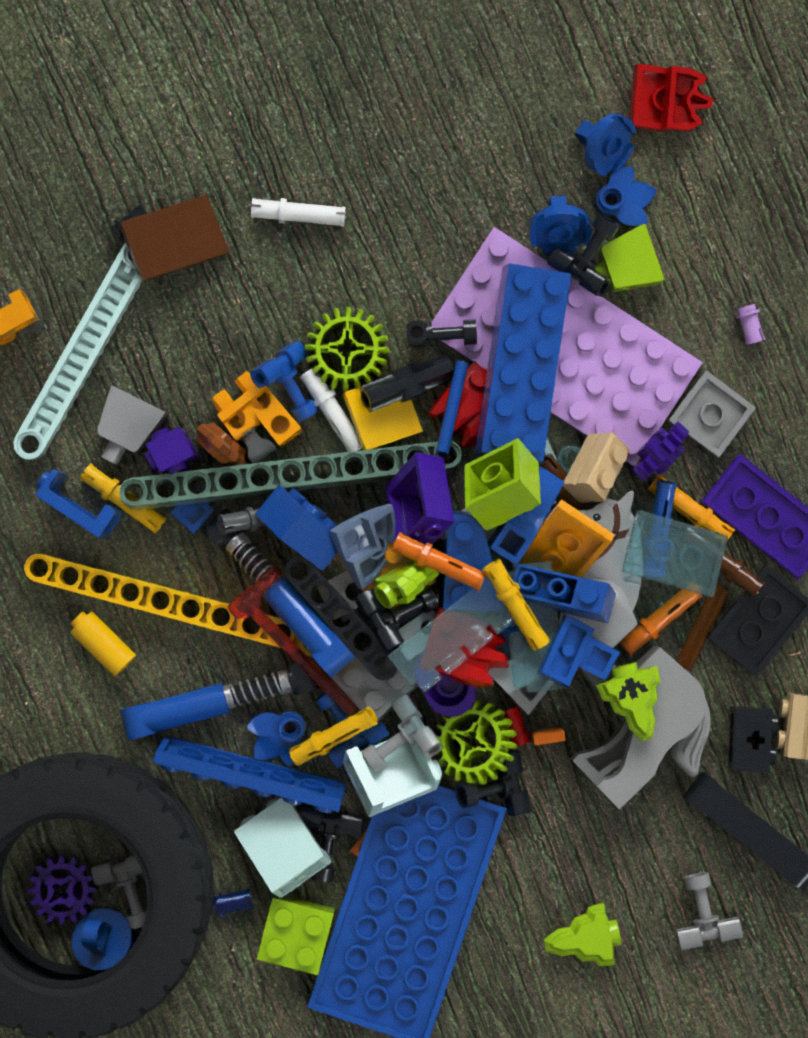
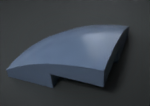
[329,503,396,590]

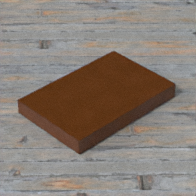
[119,194,229,283]

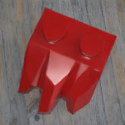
[629,63,714,132]
[428,361,487,448]
[419,608,509,687]

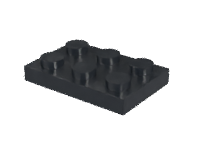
[707,565,808,677]

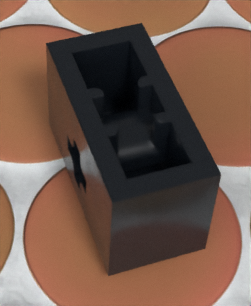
[728,706,778,773]

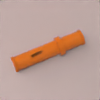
[391,532,486,592]
[619,581,703,656]

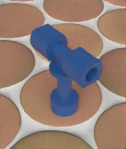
[250,340,318,422]
[315,686,390,769]

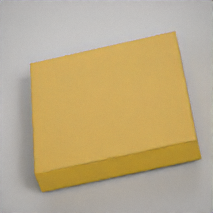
[343,387,423,450]

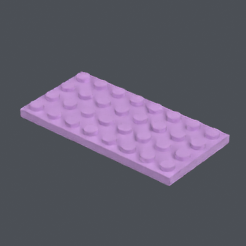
[427,227,703,467]

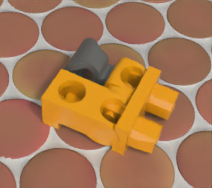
[0,289,44,345]
[212,371,303,463]

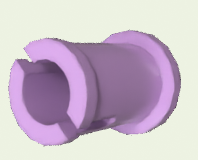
[736,304,765,345]

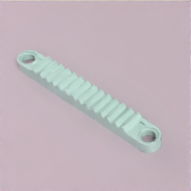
[13,243,141,460]

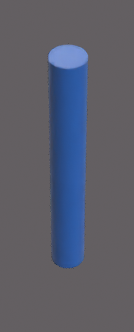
[436,361,468,455]

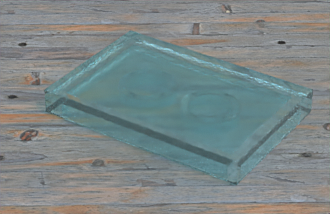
[621,510,728,597]

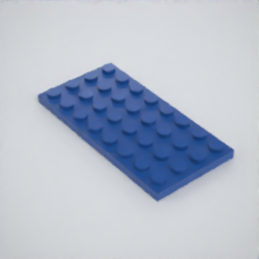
[307,785,507,1038]

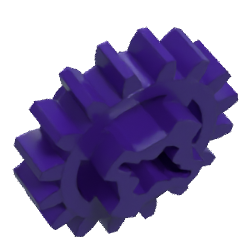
[632,421,690,481]
[27,854,98,924]

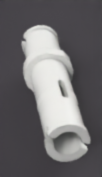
[251,198,346,227]
[299,368,362,452]

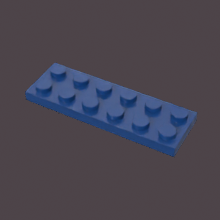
[153,735,346,813]

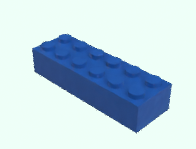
[475,263,571,462]

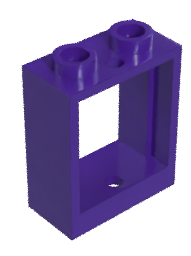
[385,452,455,545]

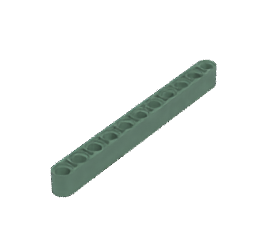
[119,441,462,510]

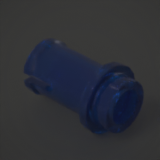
[213,888,254,917]

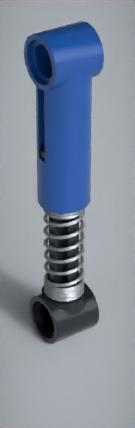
[203,508,356,678]
[120,658,324,740]

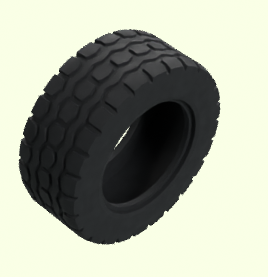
[0,752,214,1038]

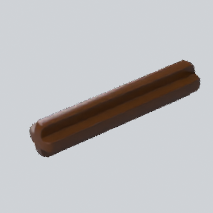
[676,583,729,670]

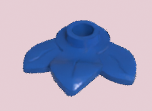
[595,166,657,227]
[247,711,306,766]

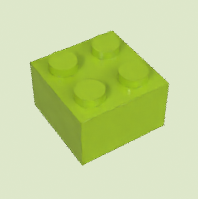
[464,438,541,531]
[257,895,335,975]

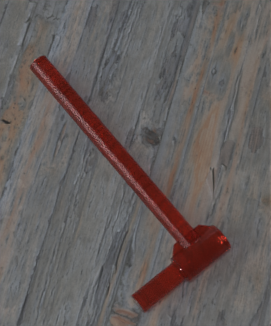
[228,566,358,717]

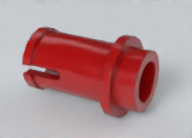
[503,706,531,747]

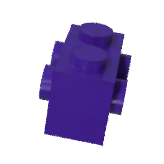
[145,427,200,475]

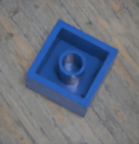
[255,485,338,571]

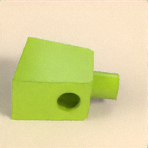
[595,224,665,292]

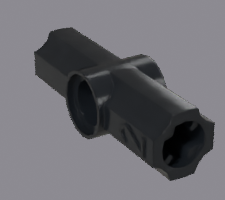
[359,354,455,413]

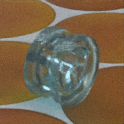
[557,446,580,474]

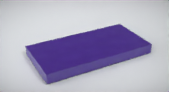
[700,453,808,580]

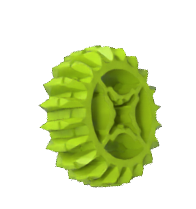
[305,307,389,392]
[436,700,517,785]

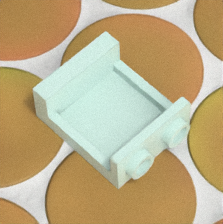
[342,741,442,817]
[234,796,332,898]

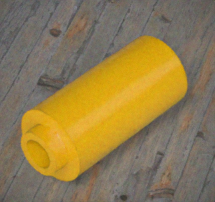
[70,611,137,677]

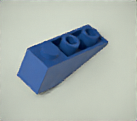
[488,465,564,565]
[513,564,617,624]

